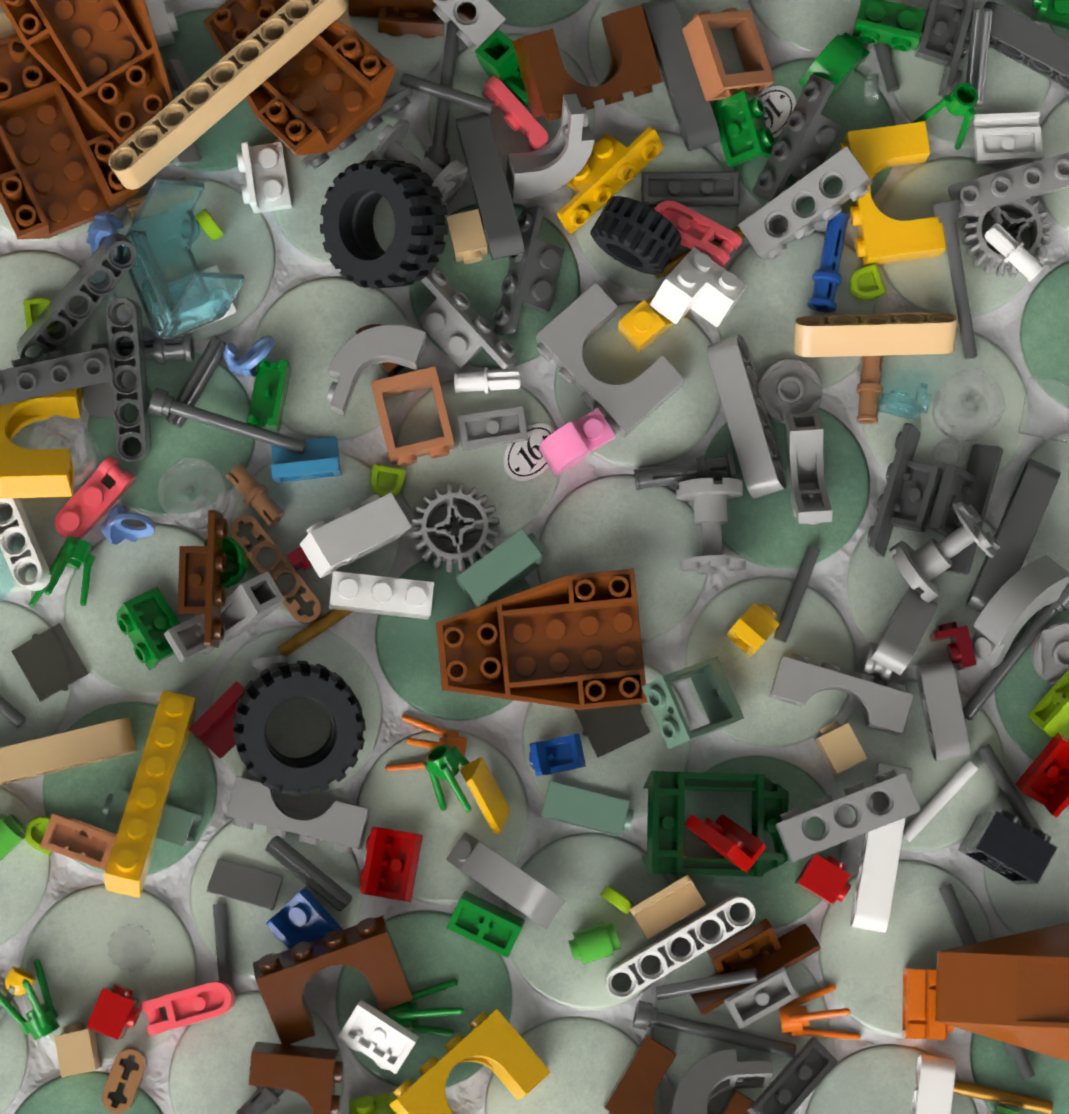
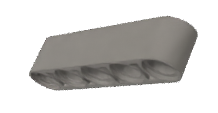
[707,334,787,499]

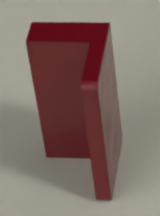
[188,681,246,758]

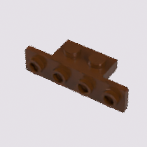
[348,0,476,38]
[177,510,228,648]
[690,918,821,1014]

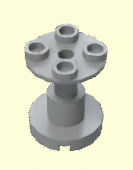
[363,119,469,204]
[676,478,747,574]
[889,501,1001,603]

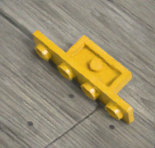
[557,127,664,235]

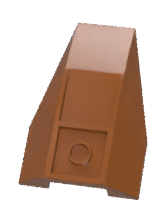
[0,0,174,145]
[203,0,396,156]
[0,33,140,240]
[436,568,648,710]
[935,922,1069,1062]

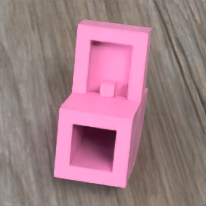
[539,408,615,477]

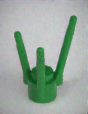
[912,82,978,150]
[29,536,95,607]
[424,744,471,812]
[0,959,60,1040]
[388,979,464,1036]

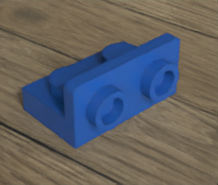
[266,887,344,949]

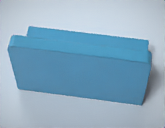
[271,436,341,483]

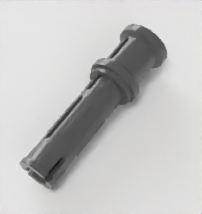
[91,332,194,364]
[634,452,736,490]

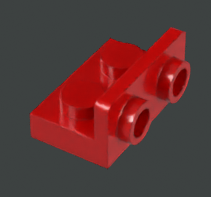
[684,814,766,873]

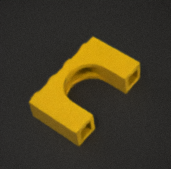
[839,121,946,267]
[0,387,84,498]
[389,1009,551,1114]

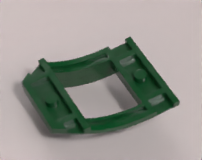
[642,771,789,877]

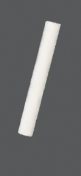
[903,760,978,843]

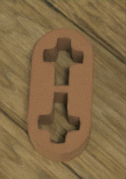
[102,1048,147,1113]

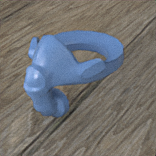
[86,211,124,258]
[224,335,275,377]
[101,504,155,544]

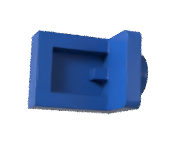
[529,734,586,776]

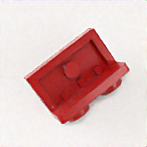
[1015,733,1069,817]
[360,826,423,902]

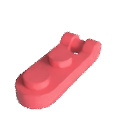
[482,75,548,152]
[655,201,742,268]
[54,455,136,539]
[140,981,235,1036]

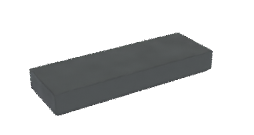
[641,171,740,207]
[747,1037,838,1114]

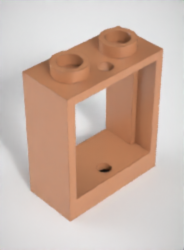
[682,8,775,101]
[371,366,455,466]
[40,814,117,871]

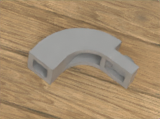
[506,94,594,200]
[327,325,427,416]
[786,412,832,525]
[971,555,1069,668]
[164,571,285,663]
[446,832,565,929]
[671,1049,773,1114]

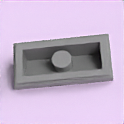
[206,859,283,910]
[723,966,800,1030]

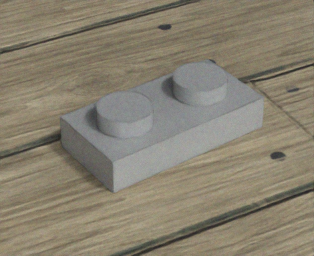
[457,406,528,451]

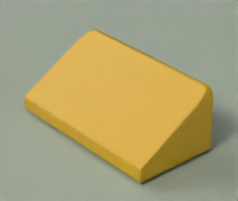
[460,757,510,835]

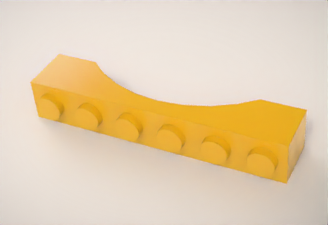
[105,690,196,898]

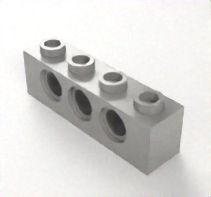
[433,0,507,48]
[738,146,873,260]
[775,770,921,863]

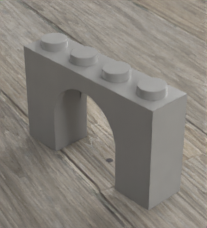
[536,283,685,438]

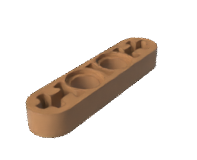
[230,515,322,625]

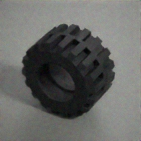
[590,196,682,275]

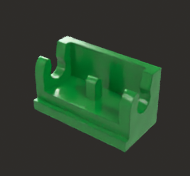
[247,358,292,432]
[446,891,526,958]

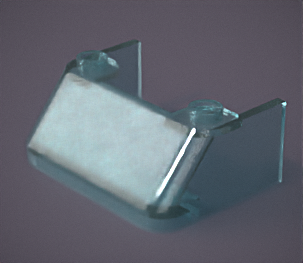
[123,178,245,339]

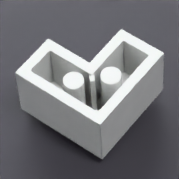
[649,247,748,327]

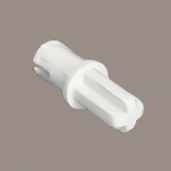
[984,223,1045,281]
[454,367,521,394]

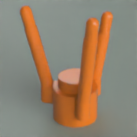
[385,714,467,771]
[779,984,861,1040]

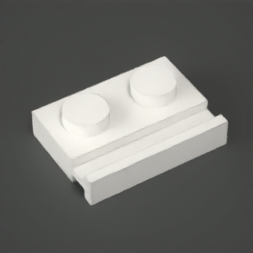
[972,112,1043,164]

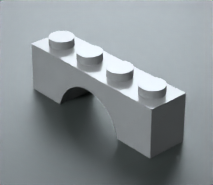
[769,653,914,736]
[226,776,370,854]

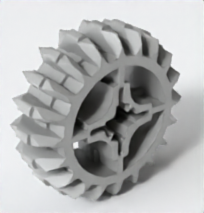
[962,199,1051,278]
[411,483,500,573]

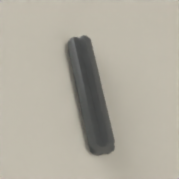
[966,8,992,106]
[166,337,226,428]
[265,836,352,911]

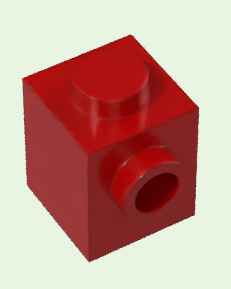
[795,854,851,905]
[86,984,141,1040]

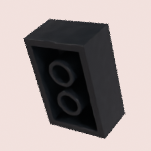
[958,810,1058,885]

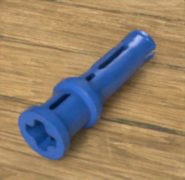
[807,212,850,312]

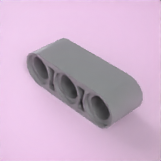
[871,588,938,675]
[916,659,970,761]

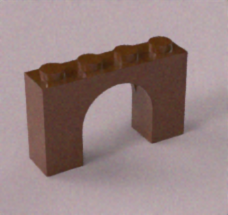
[512,5,663,122]
[253,916,413,1045]
[603,1034,754,1114]
[248,1041,343,1114]

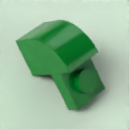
[474,29,530,107]
[799,32,870,101]

